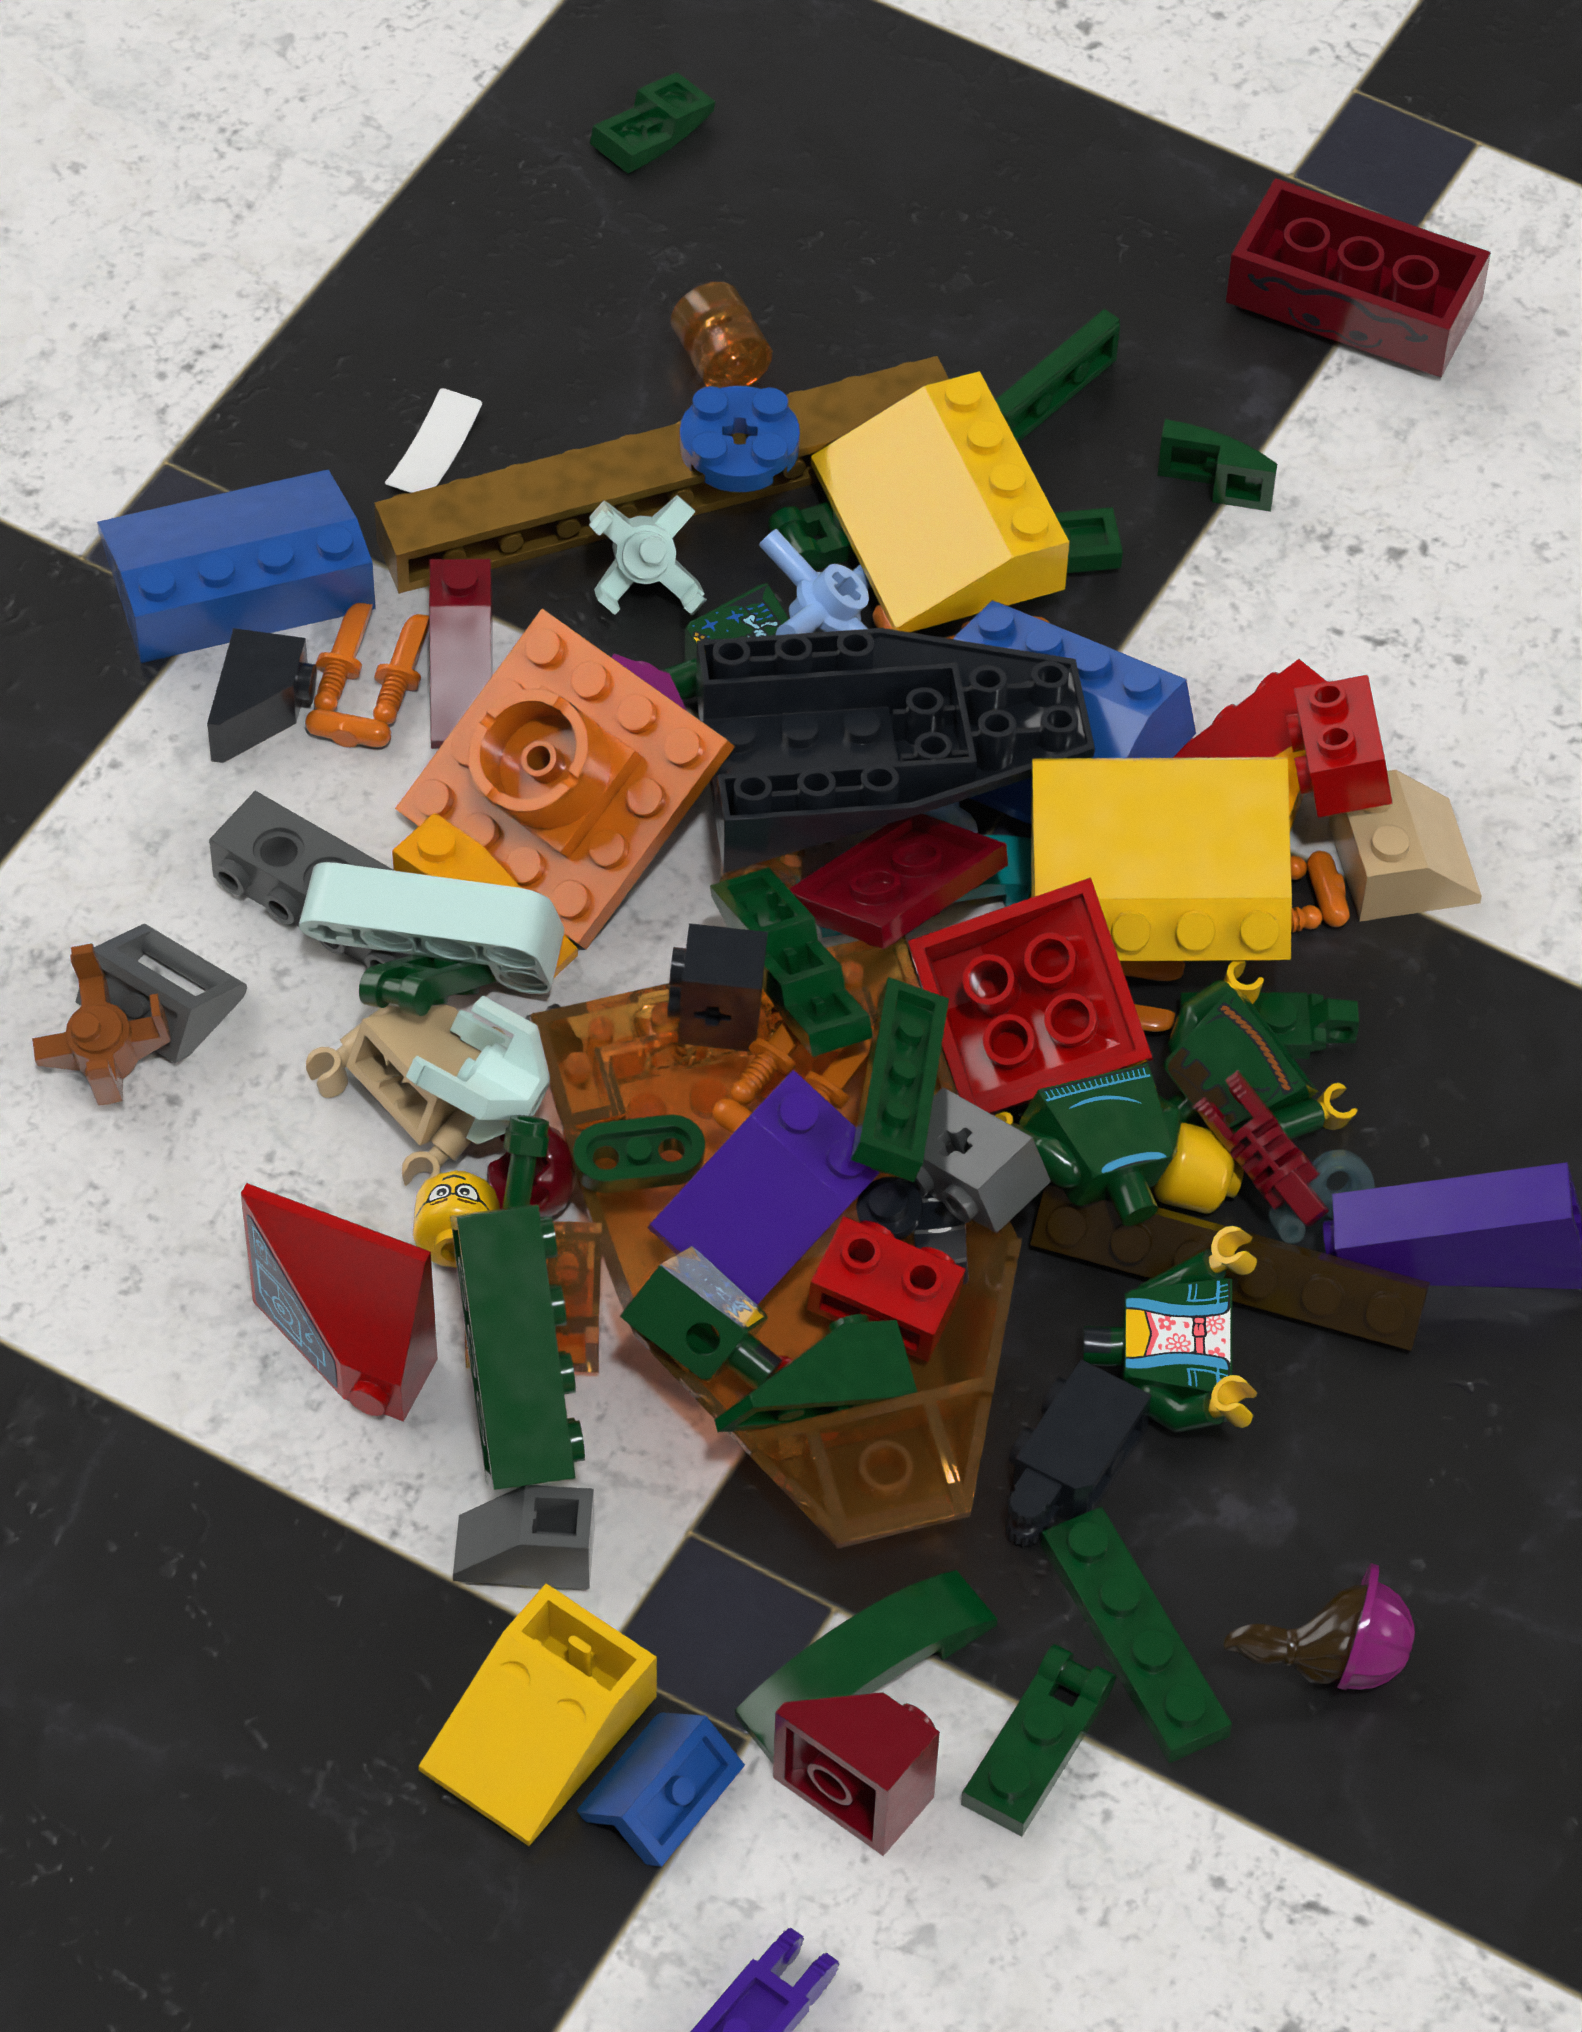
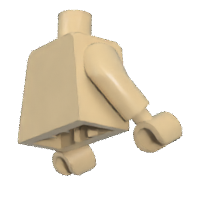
[306,1004,505,1188]

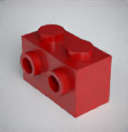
[1286,675,1393,818]
[807,1216,966,1362]

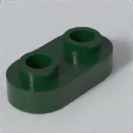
[573,1115,705,1193]

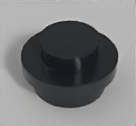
[856,1177,923,1240]

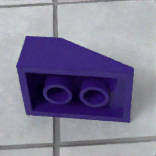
[647,1070,880,1305]

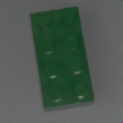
[450,1205,585,1490]

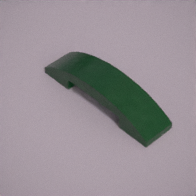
[735,1570,998,1764]

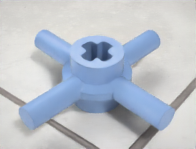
[759,529,871,635]

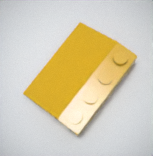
[811,371,1069,632]
[1031,757,1292,961]

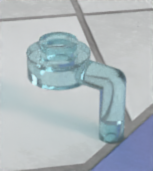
[1269,1150,1374,1244]

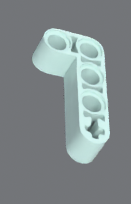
[299,862,564,994]

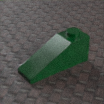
[714,1314,918,1432]

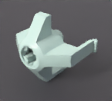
[589,495,707,615]
[406,995,550,1144]

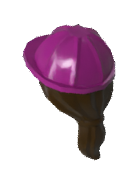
[1223,1563,1415,1690]

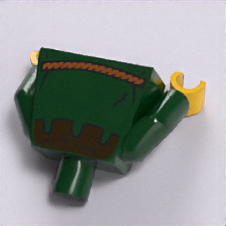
[1163,960,1357,1139]

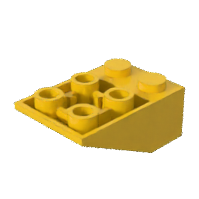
[419,1583,657,1846]

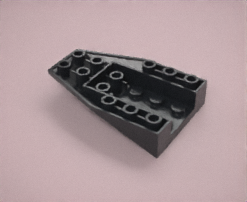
[696,628,1095,873]

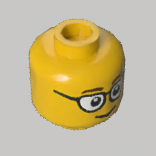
[412,1170,500,1268]

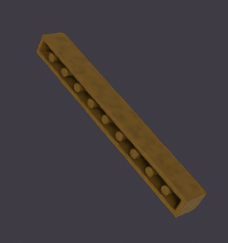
[374,356,949,594]

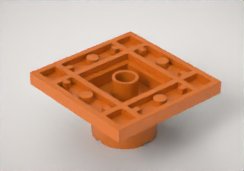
[395,609,735,949]

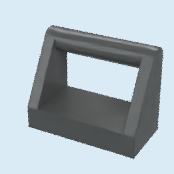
[75,924,247,1063]

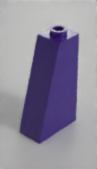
[1323,1162,1582,1289]

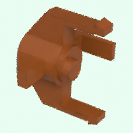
[32,943,171,1106]

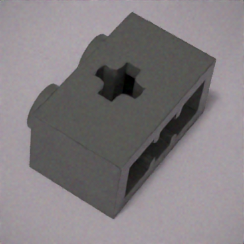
[901,1087,1051,1233]

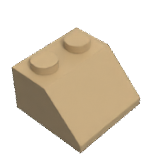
[1328,769,1482,922]

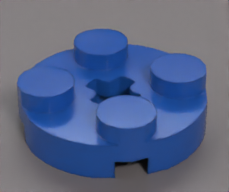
[680,386,800,492]

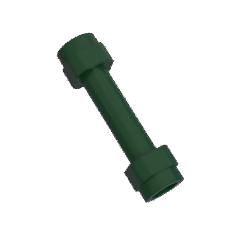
[503,1115,549,1208]

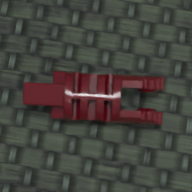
[1192,1070,1329,1227]

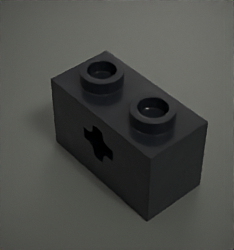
[667,923,768,1052]

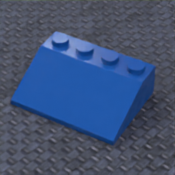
[97,469,376,663]
[954,600,1196,825]

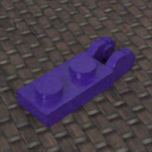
[690,1928,840,2032]

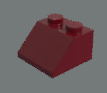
[773,1692,940,1856]

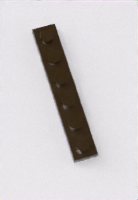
[1030,1182,1430,1351]

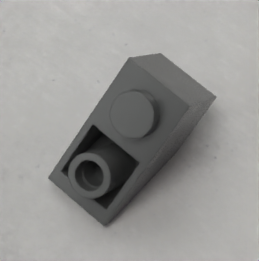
[453,1485,595,1589]

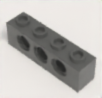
[209,790,411,968]

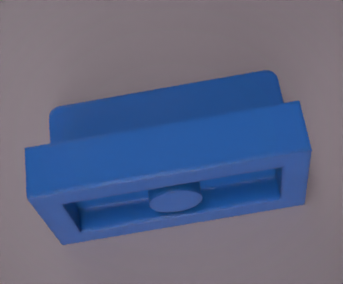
[577,1712,745,1867]

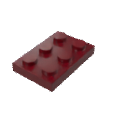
[789,814,1008,949]

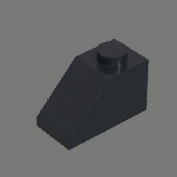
[207,628,317,763]

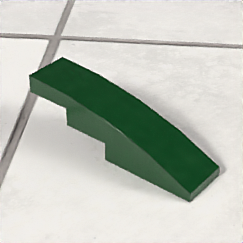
[710,867,873,1057]

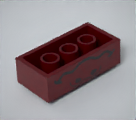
[1226,178,1491,377]

